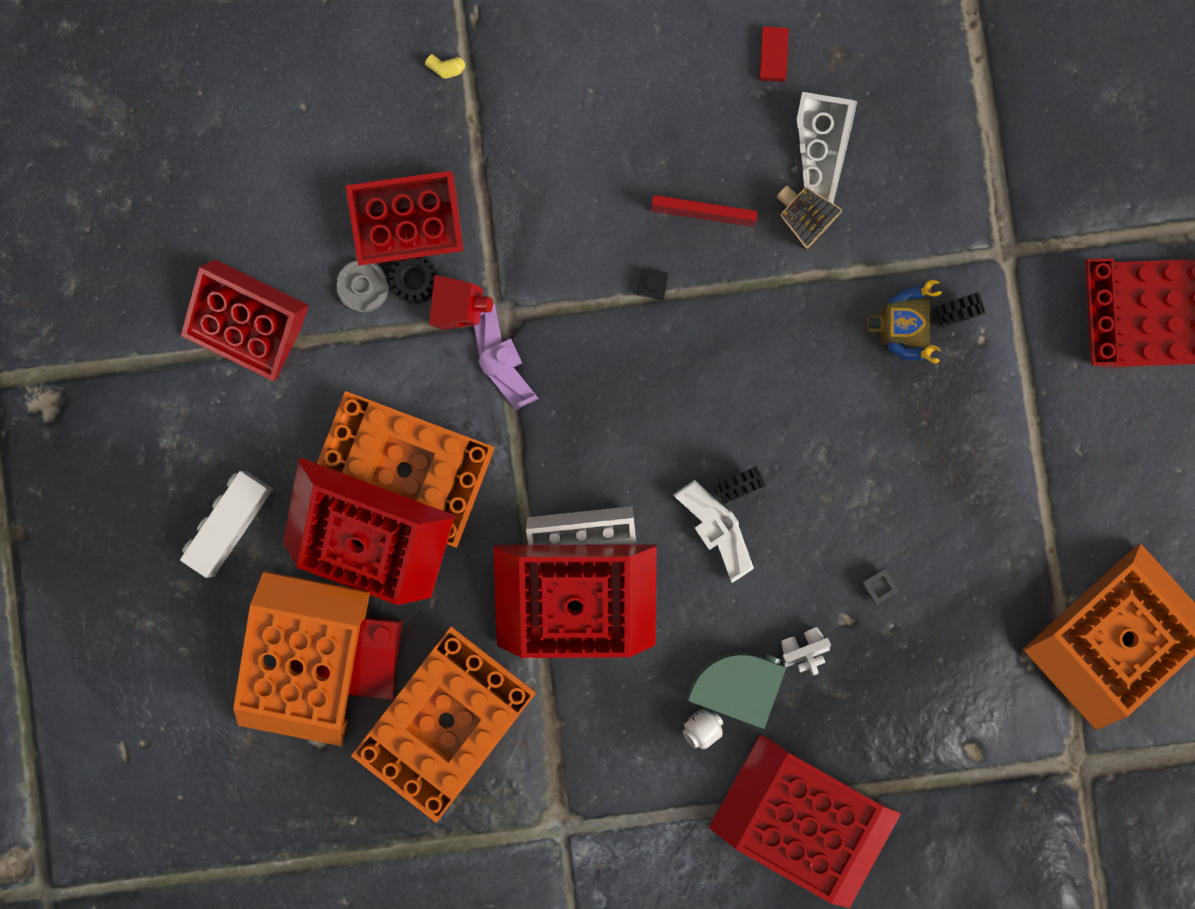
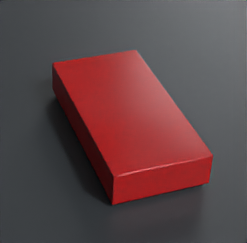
[759,26,789,82]

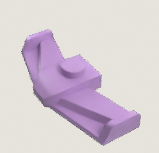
[474,304,539,410]

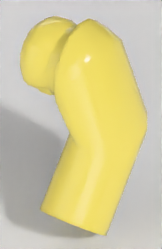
[425,54,465,79]

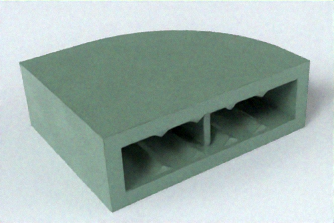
[686,652,786,729]

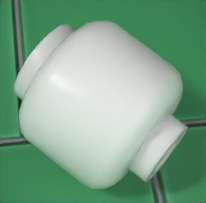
[682,709,723,749]

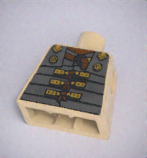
[776,186,842,250]

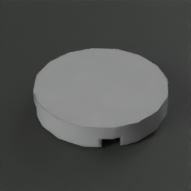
[336,260,389,313]

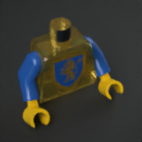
[867,280,942,364]

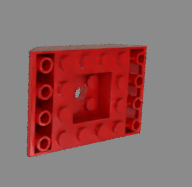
[283,457,455,605]
[493,544,657,658]

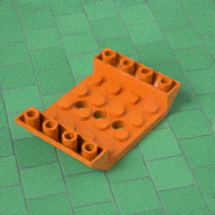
[233,571,370,746]

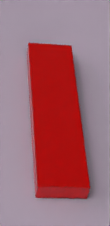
[651,195,758,227]

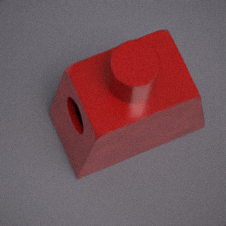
[429,275,493,330]

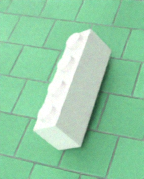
[180,471,273,578]
[526,506,636,545]

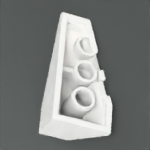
[797,92,857,203]

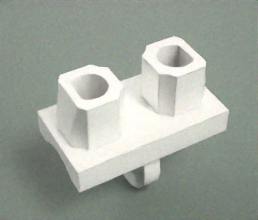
[781,627,831,676]

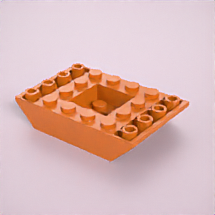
[317,391,495,548]
[1022,543,1195,730]
[351,626,536,823]

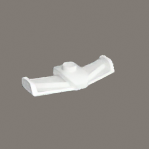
[672,480,754,583]

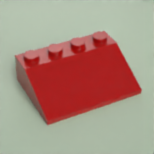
[345,171,464,266]
[181,259,309,381]
[290,616,403,700]

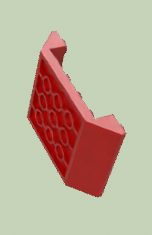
[1085,258,1195,368]
[709,734,901,908]

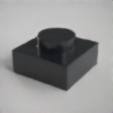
[638,269,668,300]

